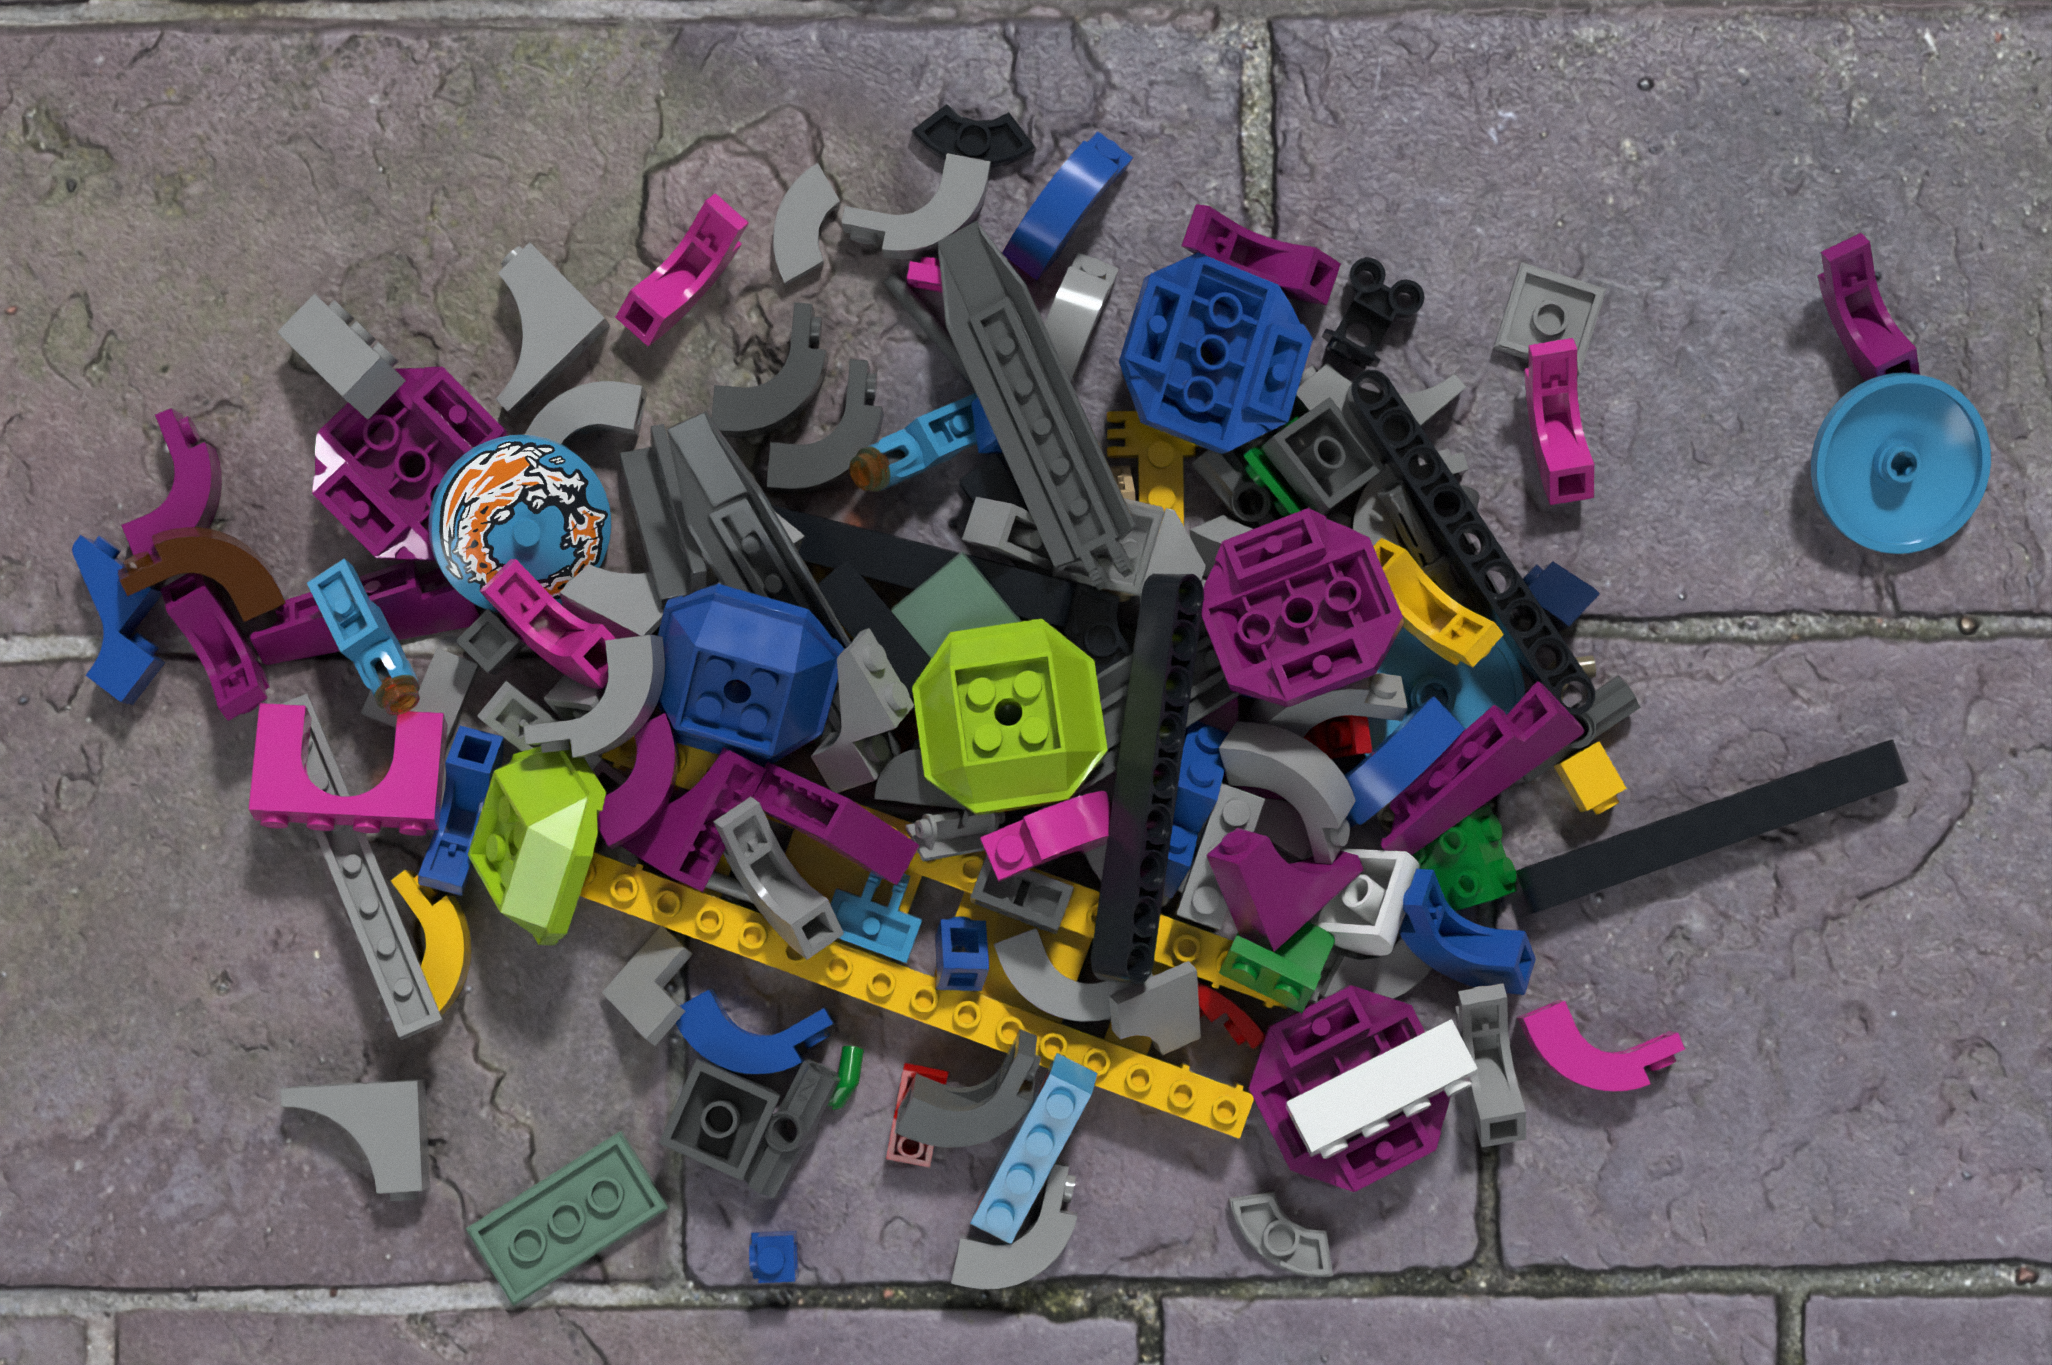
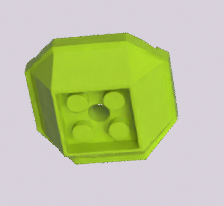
[912,619,1108,816]
[468,742,606,945]

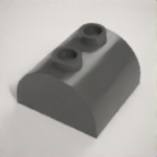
[1261,397,1385,516]
[874,739,967,811]
[659,1058,781,1181]

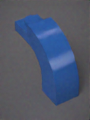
[1002,131,1133,280]
[1344,696,1465,828]
[418,726,504,896]
[1399,869,1536,995]
[675,989,836,1074]

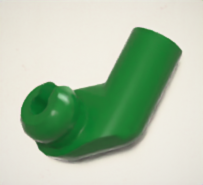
[827,1046,864,1110]

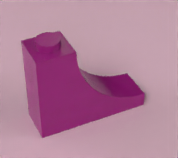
[620,747,767,892]
[752,762,920,885]
[1206,828,1364,952]

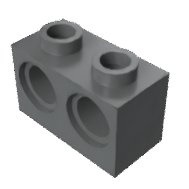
[970,855,1074,935]

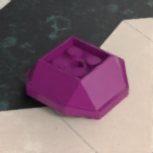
[312,366,509,561]
[1201,508,1404,707]
[1247,985,1451,1192]

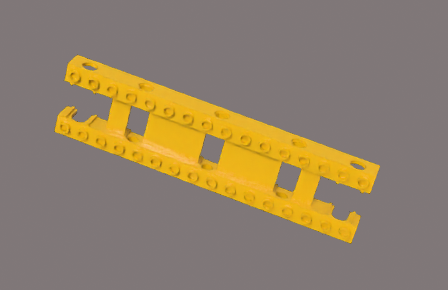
[580,736,1287,1139]

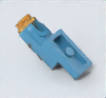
[849,393,978,491]
[307,559,420,715]

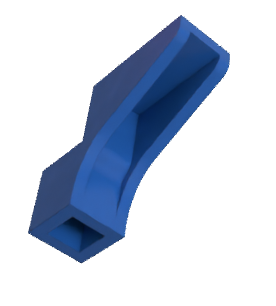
[72,535,166,705]
[1163,721,1229,898]

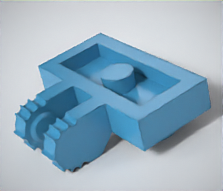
[831,873,923,963]

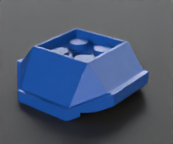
[1119,252,1313,454]
[657,584,844,767]

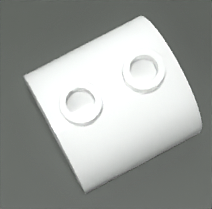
[1310,848,1420,956]

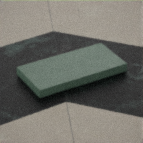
[891,551,1022,726]
[466,1130,669,1306]

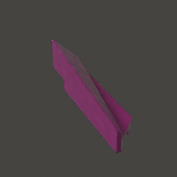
[250,561,481,665]
[1381,681,1584,855]

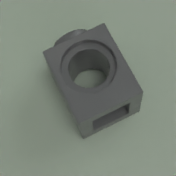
[456,609,526,675]

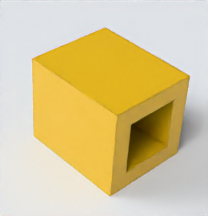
[1554,741,1627,815]

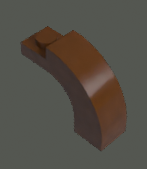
[117,527,286,622]

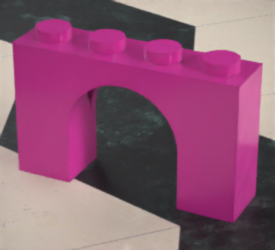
[248,703,448,836]

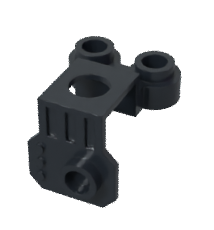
[1322,257,1424,369]

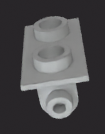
[905,809,1005,862]

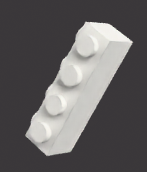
[1286,1019,1478,1159]

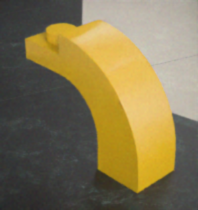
[1373,538,1504,667]
[390,870,472,1016]

